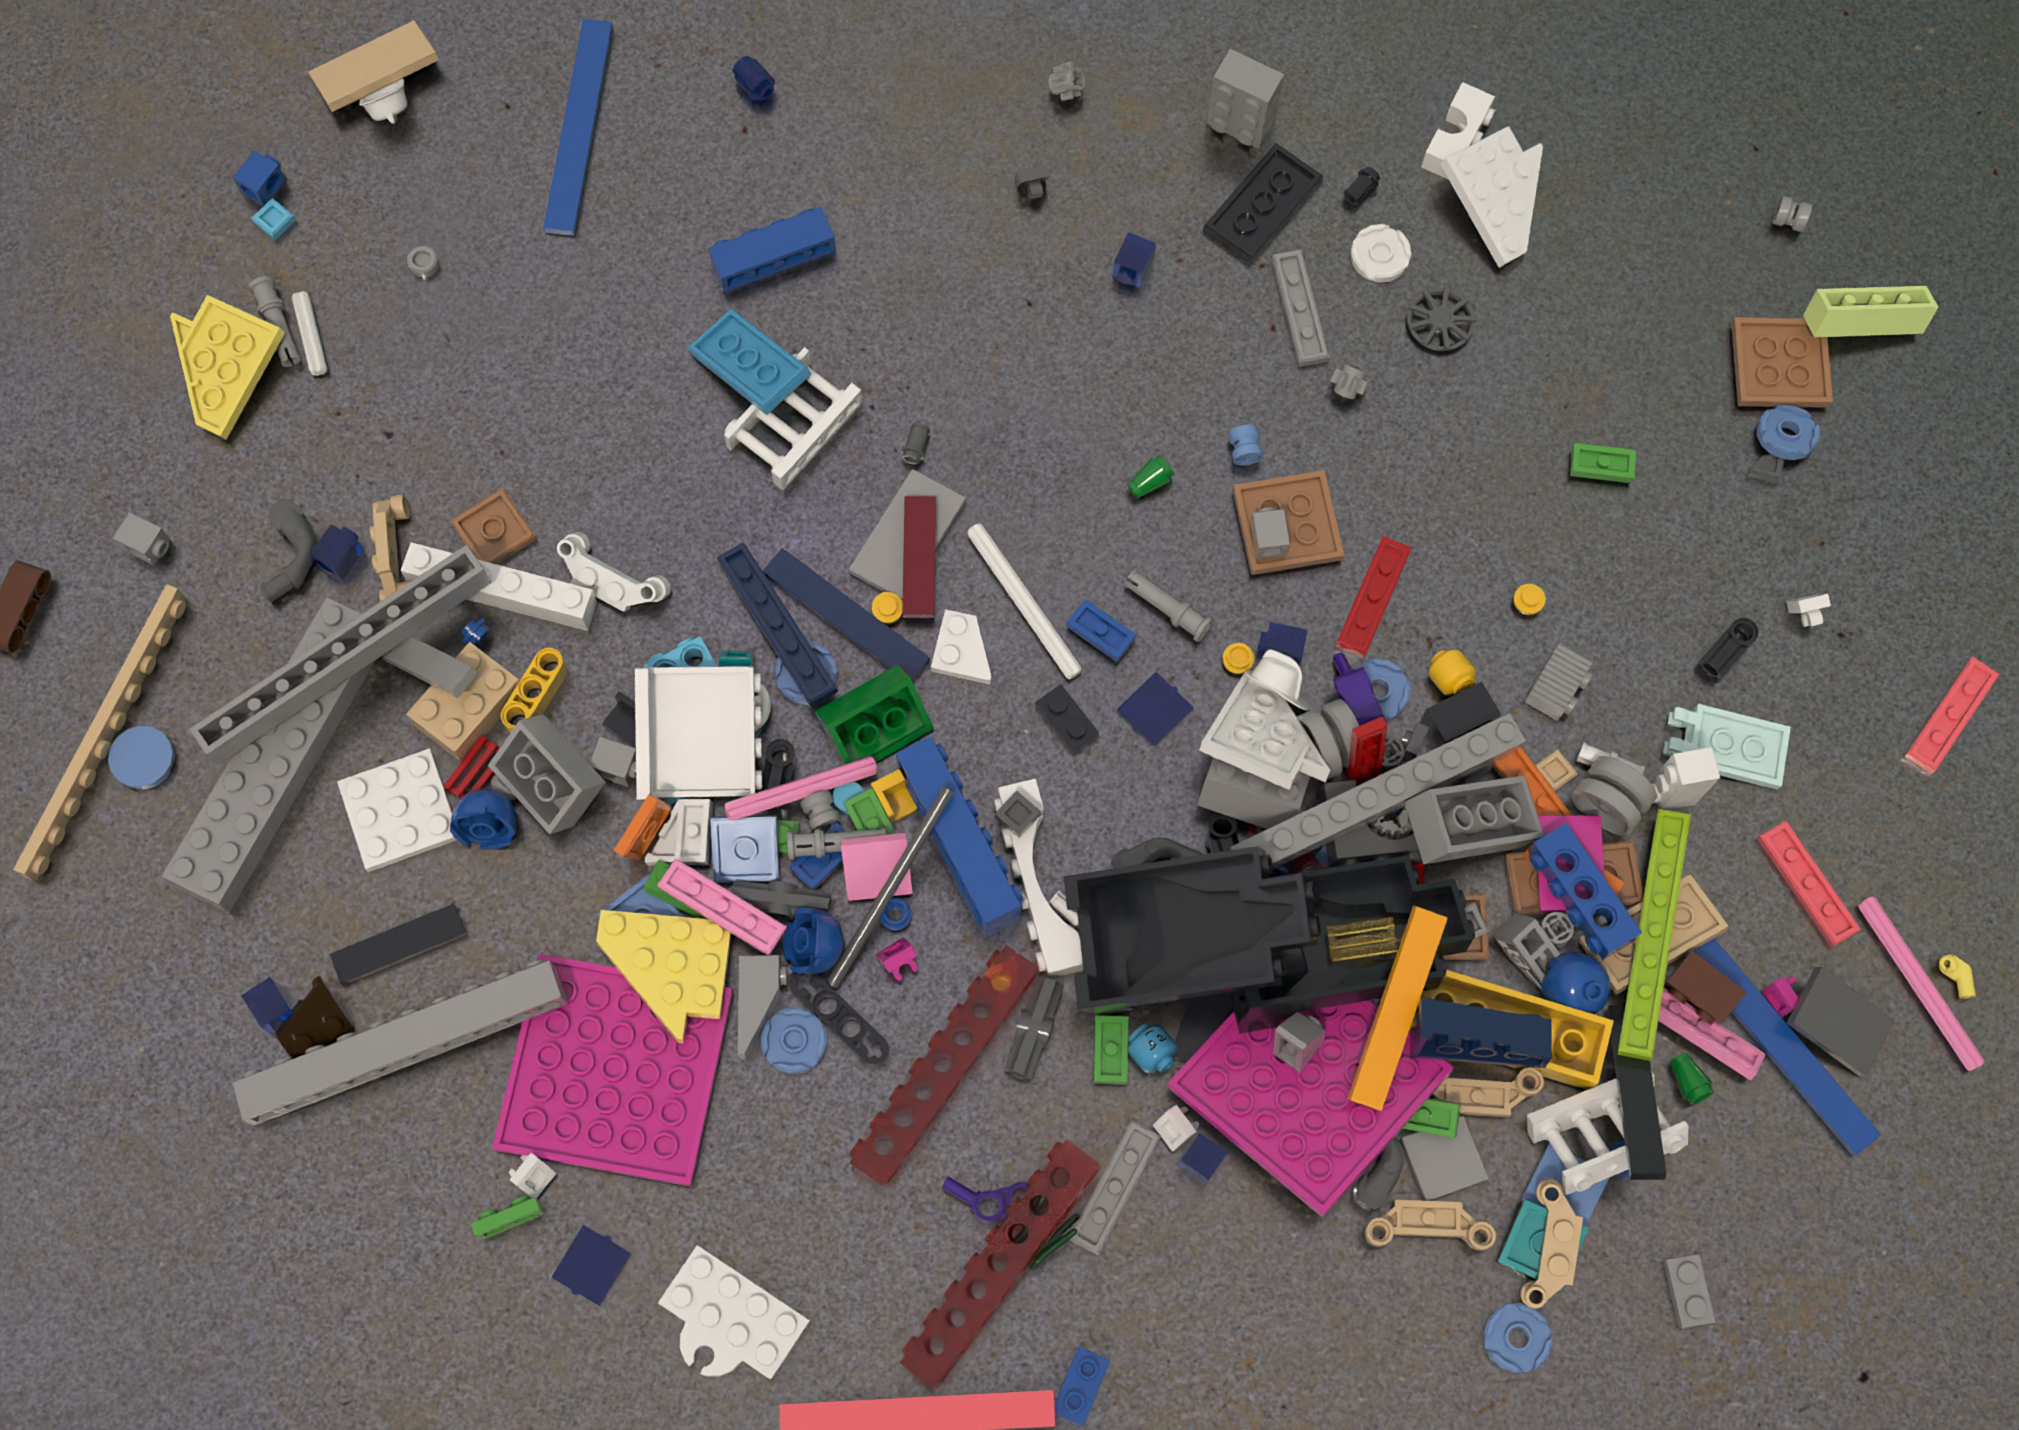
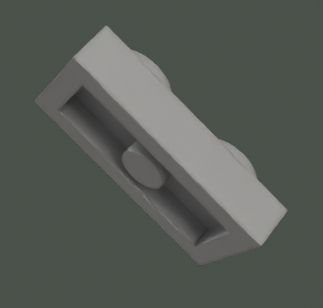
[1663,1254,1716,1329]

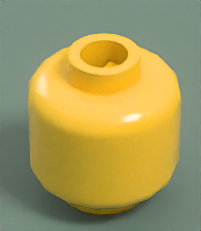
[1428,649,1476,696]

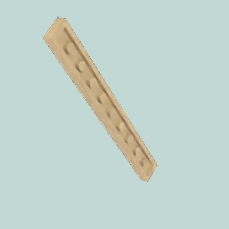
[13,584,187,882]

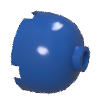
[450,788,517,850]
[783,907,845,974]
[1541,951,1611,1015]

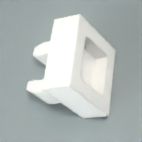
[1786,594,1831,626]
[1153,1105,1199,1152]
[509,1153,557,1198]

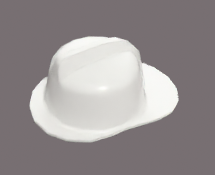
[359,78,407,124]
[1244,649,1311,711]

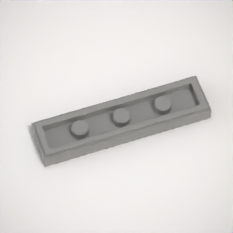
[1271,250,1330,367]
[381,636,478,698]
[1069,1120,1161,1257]

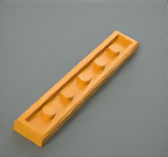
[1347,906,1447,1111]

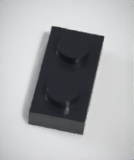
[1035,684,1099,755]

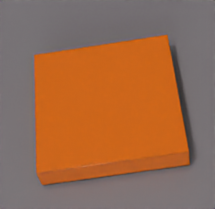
[613,794,673,861]

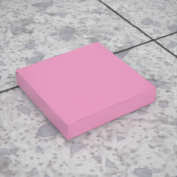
[841,833,913,901]

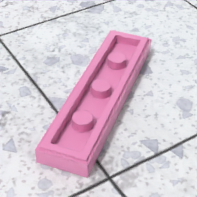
[657,858,787,955]
[1658,987,1766,1081]

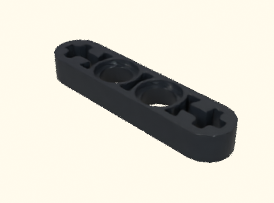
[789,972,890,1067]

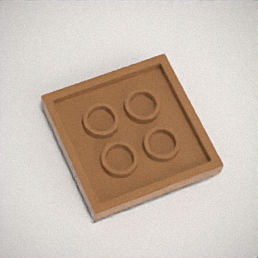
[1731,317,1833,407]
[1232,470,1344,575]

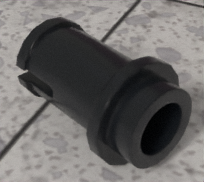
[1343,167,1380,206]

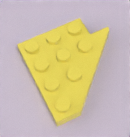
[170,295,285,440]
[596,910,732,1044]

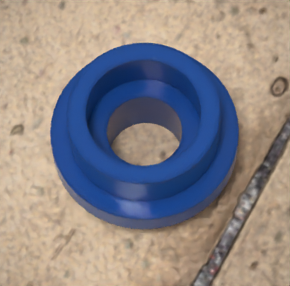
[461,618,490,646]
[880,898,912,930]

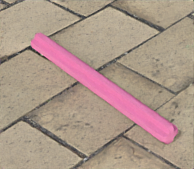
[1858,896,1985,1071]

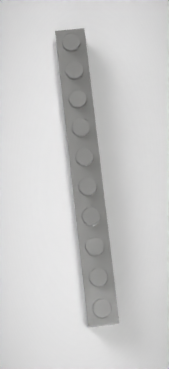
[189,545,491,766]
[1228,713,1526,869]
[232,960,569,1126]

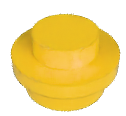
[1513,584,1546,615]
[872,592,903,624]
[1222,643,1254,674]

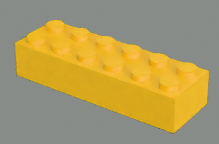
[1409,970,1614,1090]

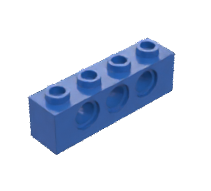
[1528,823,1642,960]

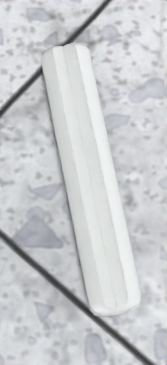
[292,291,327,376]

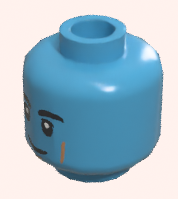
[1128,1023,1177,1073]

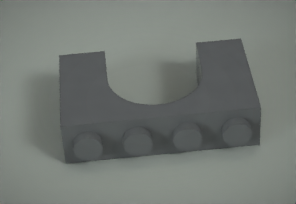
[1316,780,1451,867]

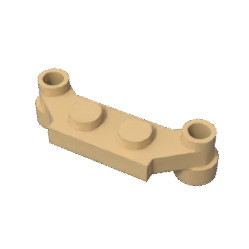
[370,494,411,602]
[1431,1068,1544,1118]
[1520,1178,1583,1309]
[1365,1200,1496,1251]

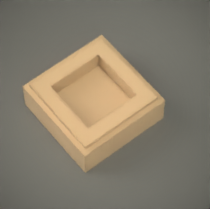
[1535,749,1578,792]

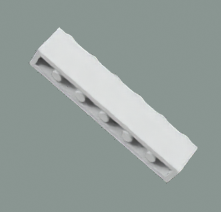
[401,542,597,631]

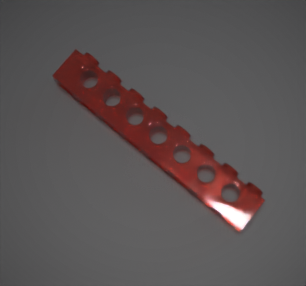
[849,945,1039,1190]
[900,1139,1103,1389]

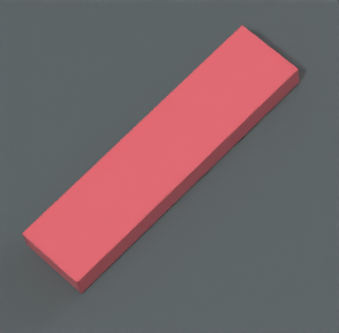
[1904,656,2000,774]
[1757,821,1861,948]

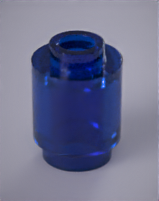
[732,56,775,101]

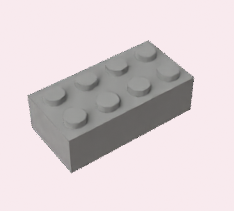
[1404,776,1544,864]

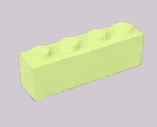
[1803,286,1938,337]

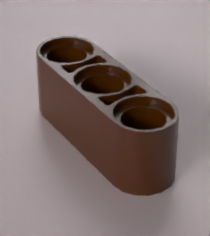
[0,560,51,653]

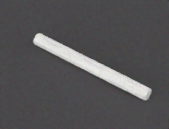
[968,523,1081,679]

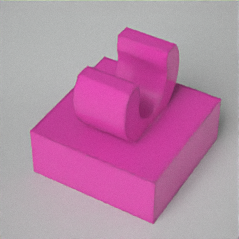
[876,937,917,981]
[1760,976,1802,1018]

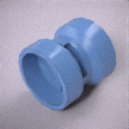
[1228,424,1264,466]

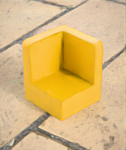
[871,769,917,824]

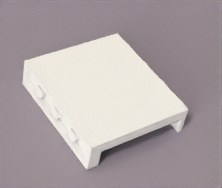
[635,666,762,800]

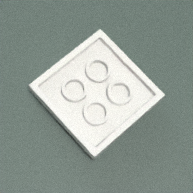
[337,748,457,872]

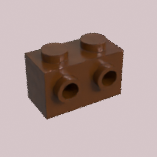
[1666,951,1746,1025]

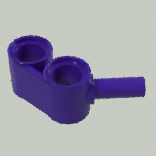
[1333,653,1386,726]
[942,1176,1037,1225]

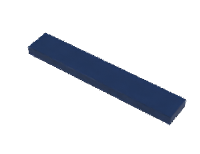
[717,542,838,707]
[763,548,930,682]

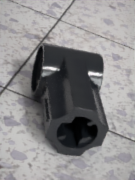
[1699,618,1759,679]
[759,739,796,806]
[1206,813,1239,853]

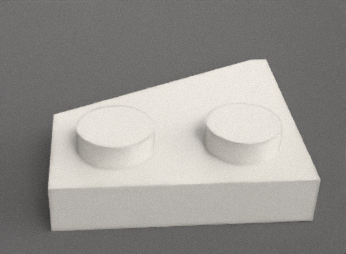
[931,609,991,684]
[645,799,713,866]

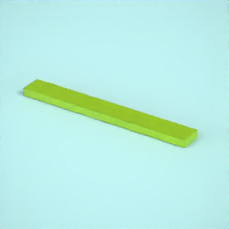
[1617,809,1691,1061]

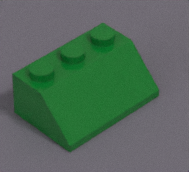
[815,664,934,764]

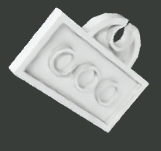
[658,1245,810,1381]

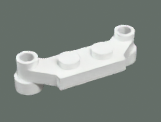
[557,532,671,612]

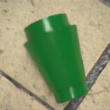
[1127,455,1174,499]
[1670,1053,1714,1105]

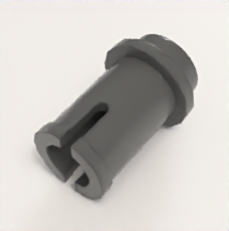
[900,423,930,465]

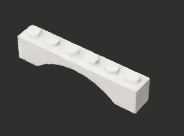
[993,778,1083,979]

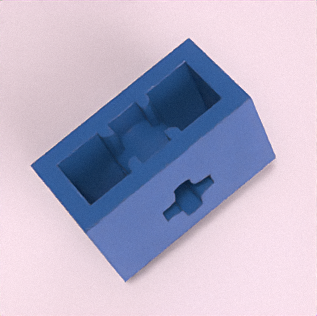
[1056,1346,1110,1428]

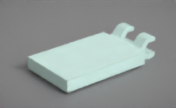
[1662,704,1791,790]

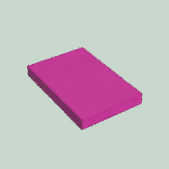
[1536,816,1605,913]

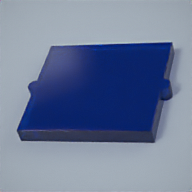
[1117,672,1194,746]
[552,1225,632,1306]

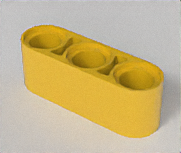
[501,648,567,734]

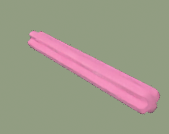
[725,756,877,821]

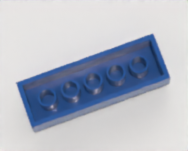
[896,736,1024,939]

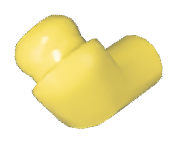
[1939,954,1976,999]

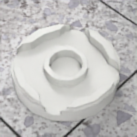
[1350,224,1411,283]

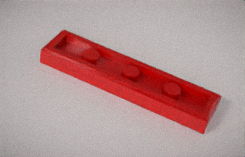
[1335,536,1412,659]
[1347,717,1388,787]

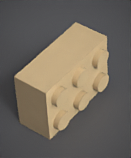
[406,642,519,762]

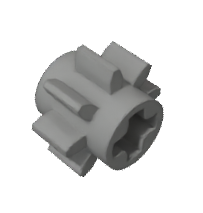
[1049,62,1085,101]
[1330,361,1370,399]

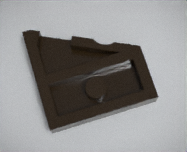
[275,976,353,1059]

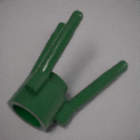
[1014,1181,1080,1269]

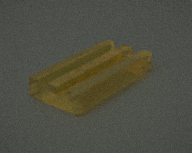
[1327,917,1398,961]

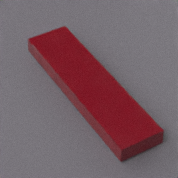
[902,496,936,618]

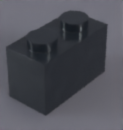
[1421,682,1501,747]

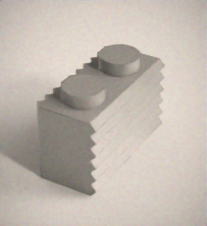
[1525,642,1593,721]

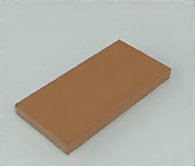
[1504,841,1644,917]

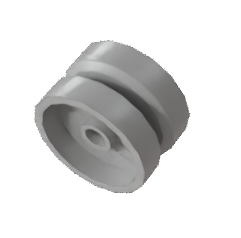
[1297,699,1359,780]
[1571,756,1657,836]

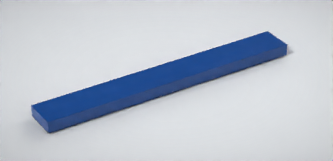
[544,19,613,236]
[1684,939,1881,1156]

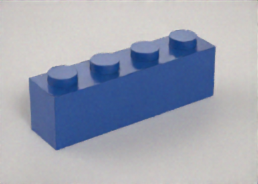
[708,207,836,292]

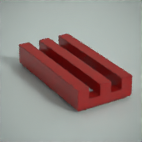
[443,735,500,799]

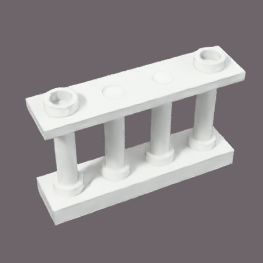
[724,347,862,490]
[1527,1072,1689,1195]

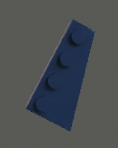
[1410,998,1552,1068]

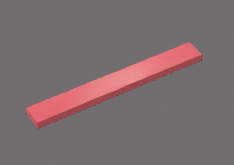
[779,1390,1057,1430]

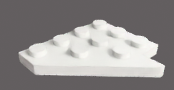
[1440,126,1543,268]
[1199,674,1330,790]

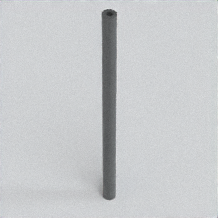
[826,786,955,989]

